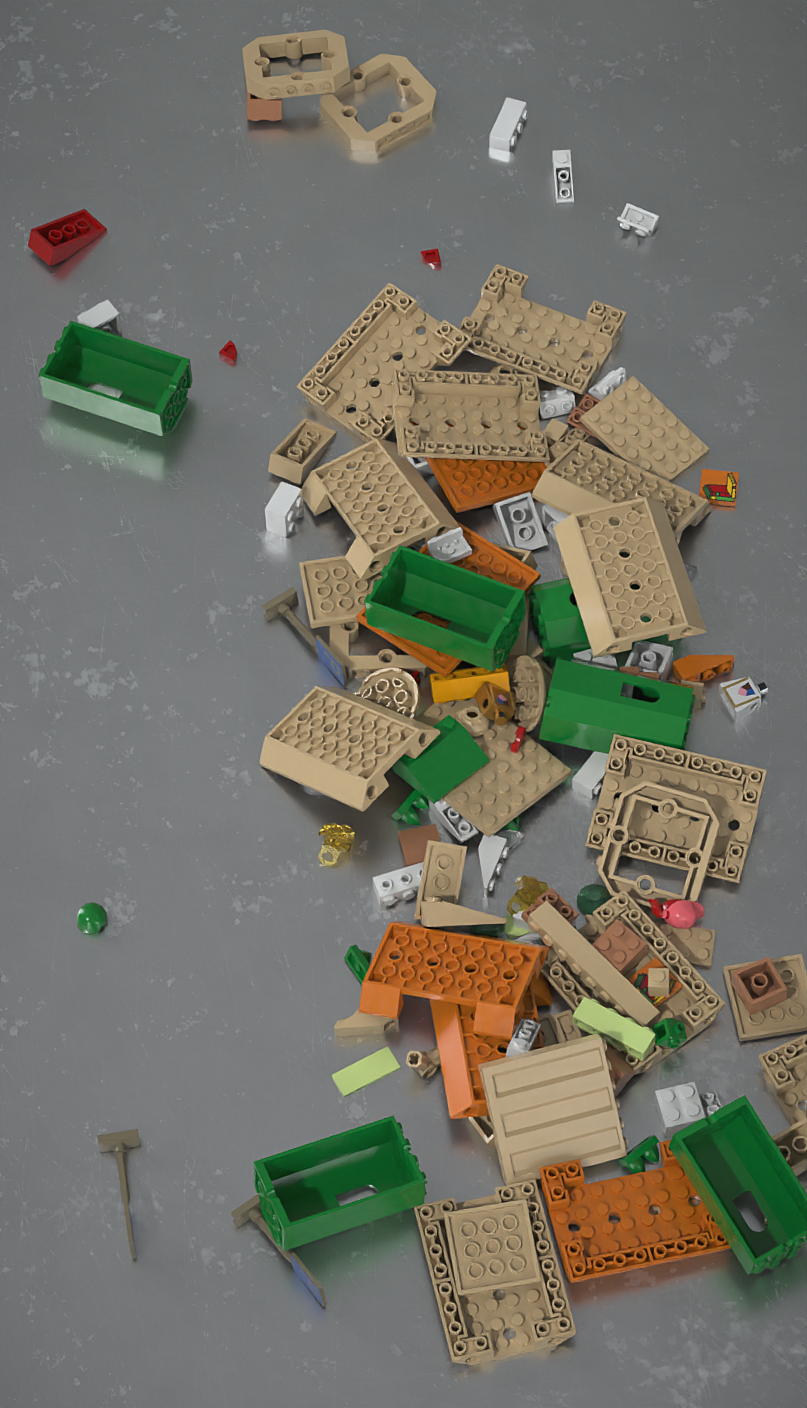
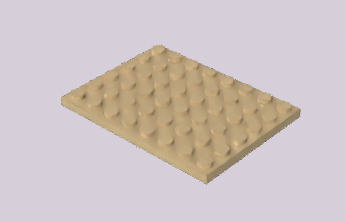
[414,697,572,838]

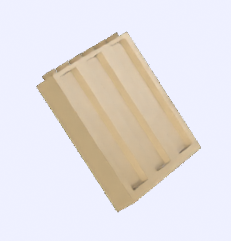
[478,1034,628,1185]

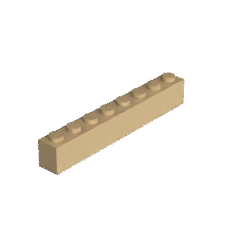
[527,901,660,1027]

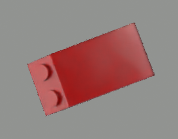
[28,209,107,266]

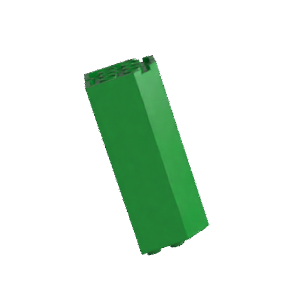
[38,320,193,436]
[364,545,526,672]
[528,578,682,668]
[539,656,696,754]
[669,1095,807,1275]
[254,1115,427,1251]

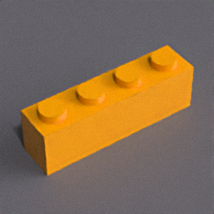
[429,663,510,704]

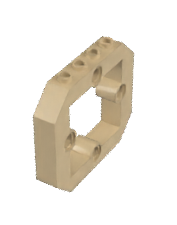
[242,30,350,100]
[320,54,437,153]
[330,621,434,679]
[596,781,721,907]

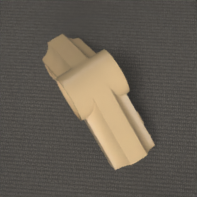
[406,1046,441,1079]

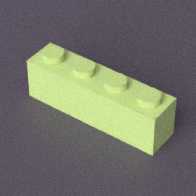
[572,997,656,1062]

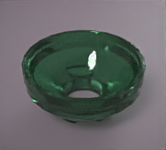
[576,884,612,916]
[470,923,506,938]

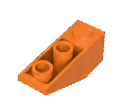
[672,655,735,683]

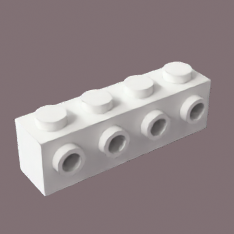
[373,862,423,906]

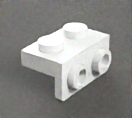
[617,203,660,237]
[588,367,628,401]
[539,387,575,419]
[427,527,472,563]

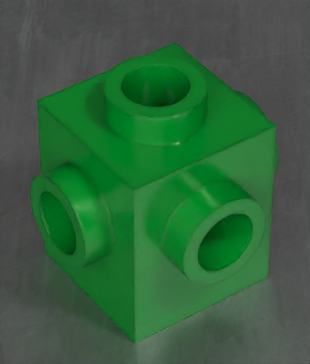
[652,1018,688,1049]

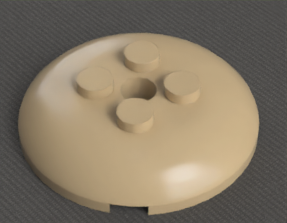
[508,655,548,733]
[354,668,420,719]

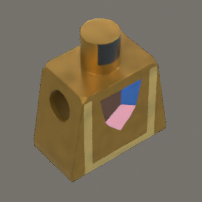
[474,681,516,726]

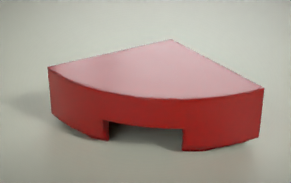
[420,248,441,266]
[219,340,237,364]
[510,726,526,754]

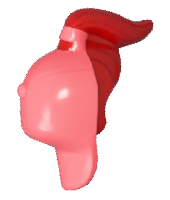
[648,899,705,929]

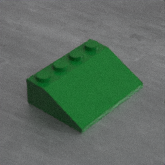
[393,715,490,804]

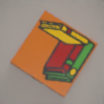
[699,469,739,507]
[627,957,682,1008]

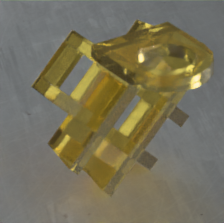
[318,823,355,866]
[507,875,549,916]

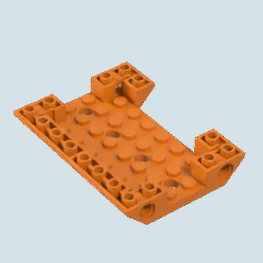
[359,921,550,1040]
[429,969,552,1119]
[539,1140,732,1283]

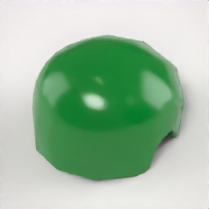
[77,902,107,934]

